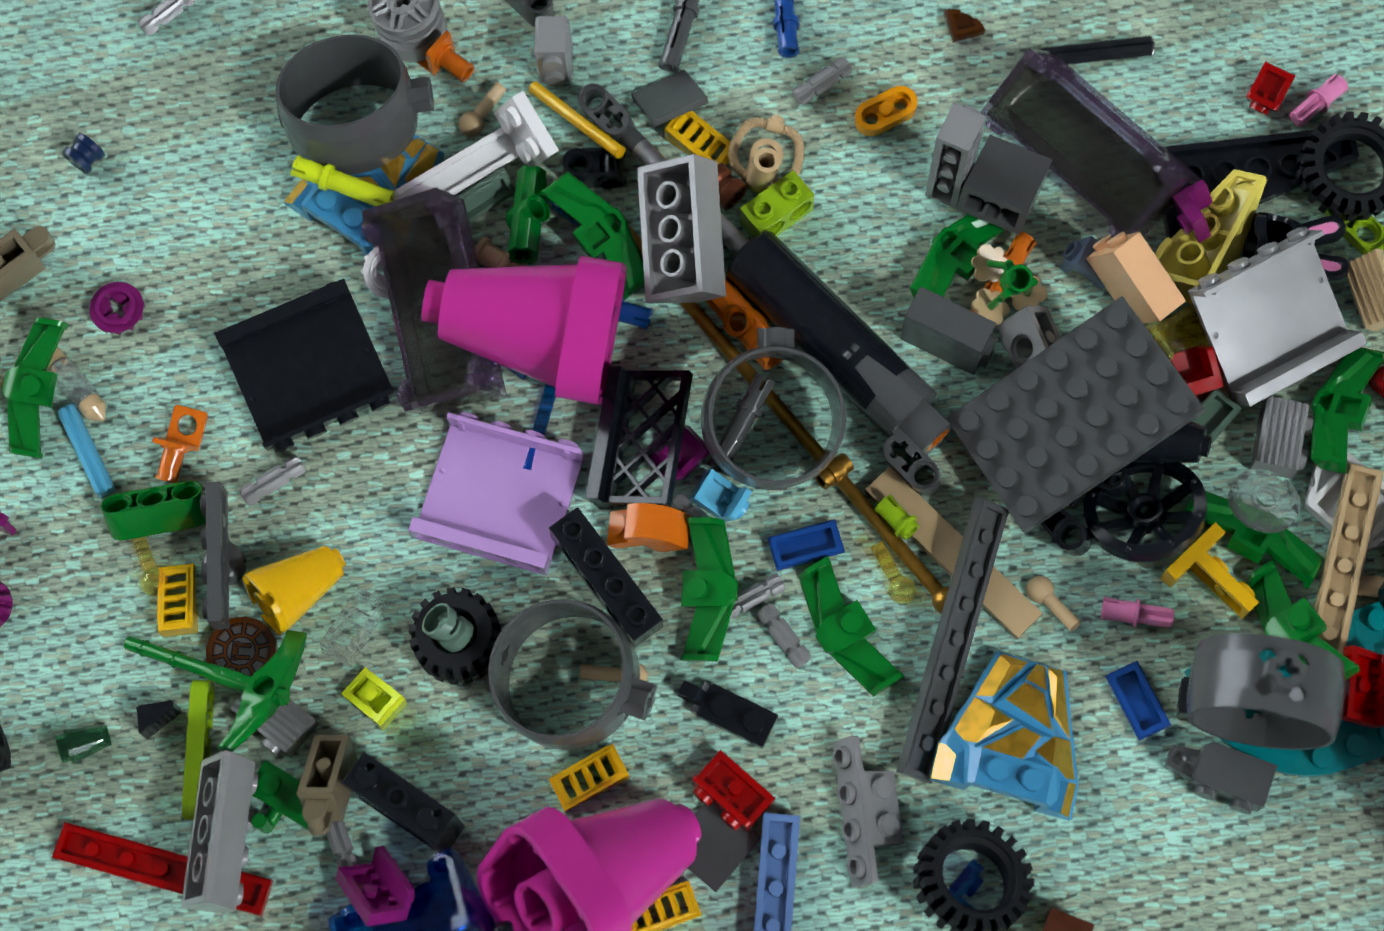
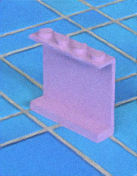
[408,411,584,576]

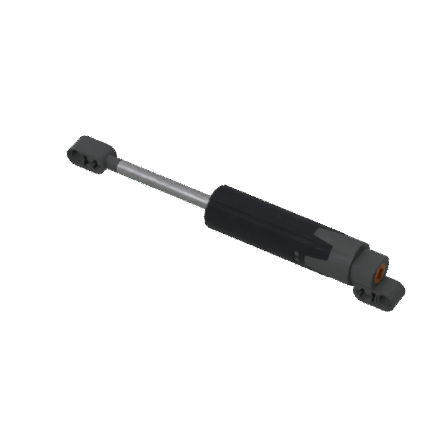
[577,83,952,496]

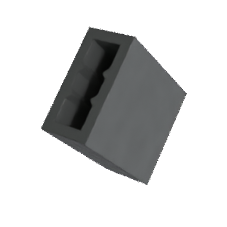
[956,134,1053,235]
[900,287,998,375]

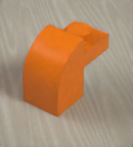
[607,503,691,552]

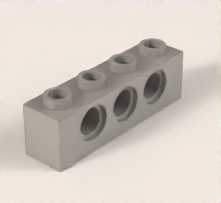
[925,103,986,208]
[997,306,1061,370]

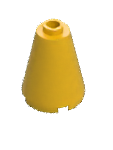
[242,546,346,635]

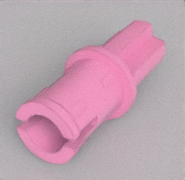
[1289,74,1348,127]
[1100,597,1174,628]

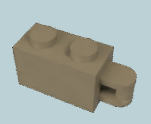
[0,226,56,301]
[297,735,358,836]

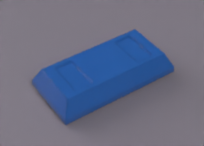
[767,519,845,571]
[1105,661,1172,741]

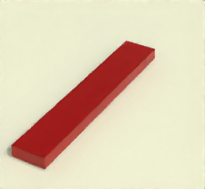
[52,822,273,917]

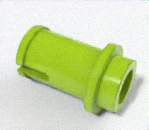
[874,495,920,540]

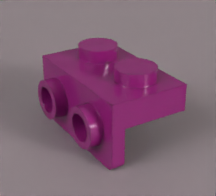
[335,846,415,926]

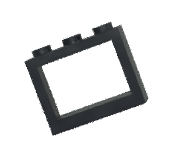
[342,752,465,857]

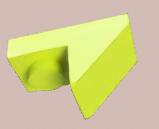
[341,667,407,731]

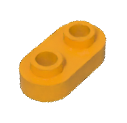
[854,86,918,136]

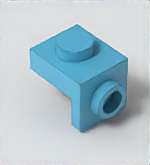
[689,469,752,521]

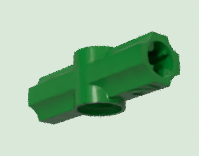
[505,165,550,265]

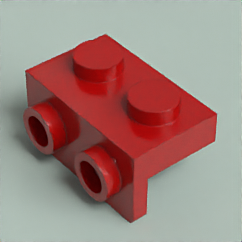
[1341,645,1384,729]
[691,750,776,833]

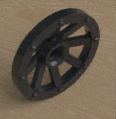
[1084,463,1208,562]

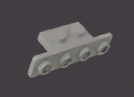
[833,736,904,888]

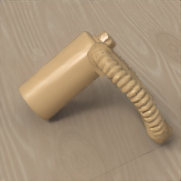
[728,115,804,193]

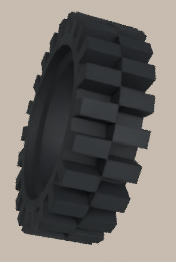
[1297,111,1384,221]
[913,819,1034,931]

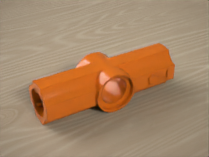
[706,277,783,370]

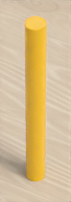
[529,81,625,159]

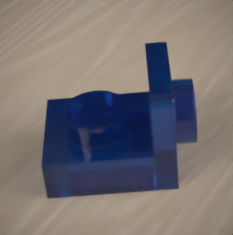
[948,859,984,910]

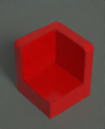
[1170,345,1224,396]

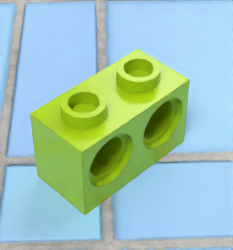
[739,170,815,238]

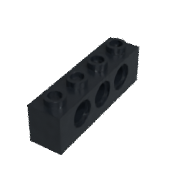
[549,507,663,648]

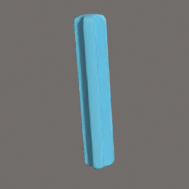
[58,404,115,498]

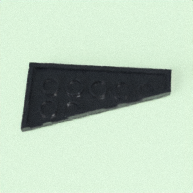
[1150,130,1359,239]

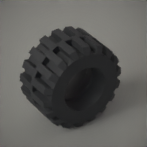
[409,587,502,685]

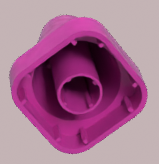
[421,255,627,405]
[477,799,701,931]

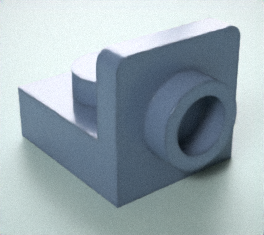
[1060,236,1105,289]

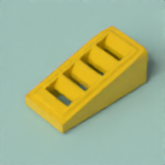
[664,111,731,166]
[157,563,199,637]
[549,743,630,812]
[631,880,702,931]

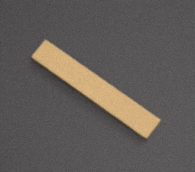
[1314,462,1384,655]
[864,466,1043,640]

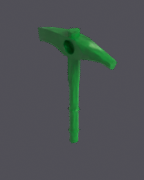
[124,630,307,752]

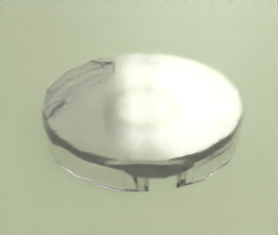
[1228,469,1301,533]

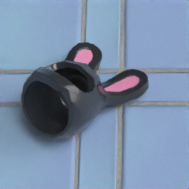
[1243,212,1349,281]

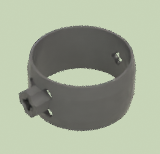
[276,35,434,175]
[701,327,847,490]
[488,599,657,750]
[1187,633,1346,750]

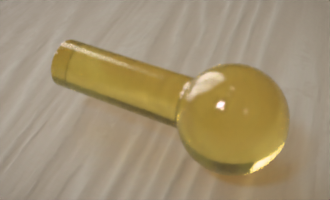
[132,536,169,597]
[870,541,916,604]

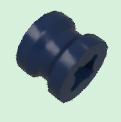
[62,132,105,175]

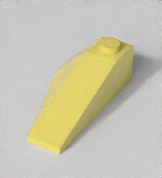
[1155,169,1267,305]

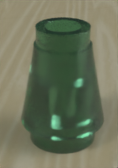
[55,725,112,764]

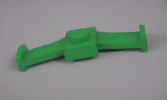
[540,171,645,301]
[910,214,1006,298]
[2,317,69,459]
[1311,347,1384,474]
[1184,491,1325,590]
[680,517,738,662]
[799,556,905,697]
[1246,560,1360,680]

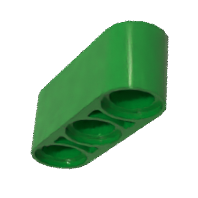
[101,481,206,541]

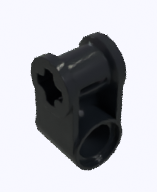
[562,148,627,189]

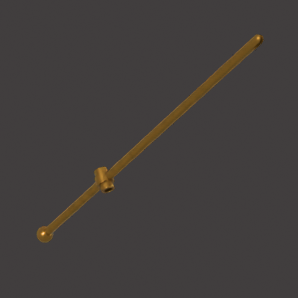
[628,224,949,614]

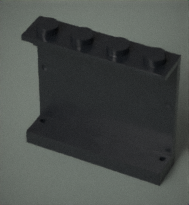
[214,278,395,453]

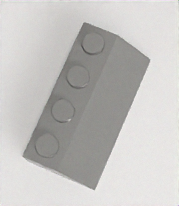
[637,154,726,304]
[181,750,258,914]

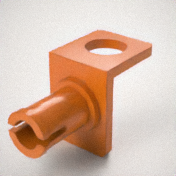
[416,31,475,82]
[152,405,208,483]

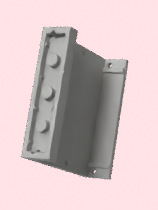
[1188,227,1367,407]

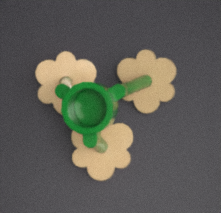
[971,244,1048,325]

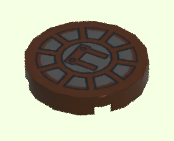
[206,616,278,676]

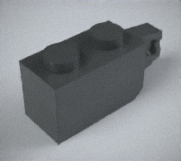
[1164,742,1277,814]

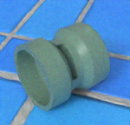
[422,603,473,653]

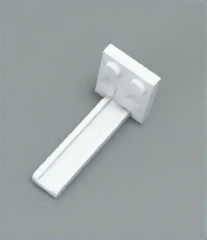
[393,91,559,223]

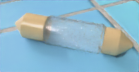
[47,346,106,422]

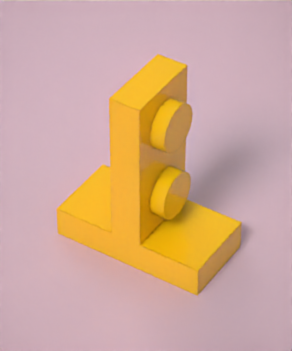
[1160,522,1259,619]

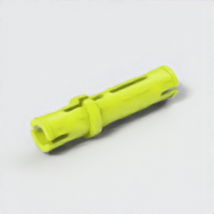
[291,155,395,212]

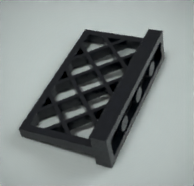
[585,366,693,510]

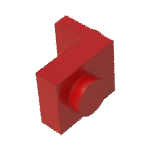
[1246,61,1296,115]

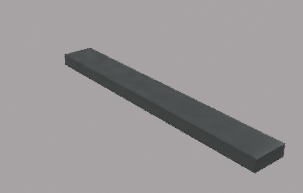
[896,497,1009,784]

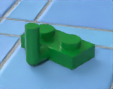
[252,760,308,834]

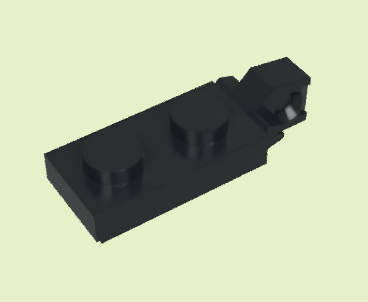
[678,680,778,749]

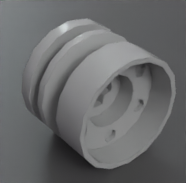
[368,0,447,63]

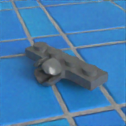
[200,481,247,630]

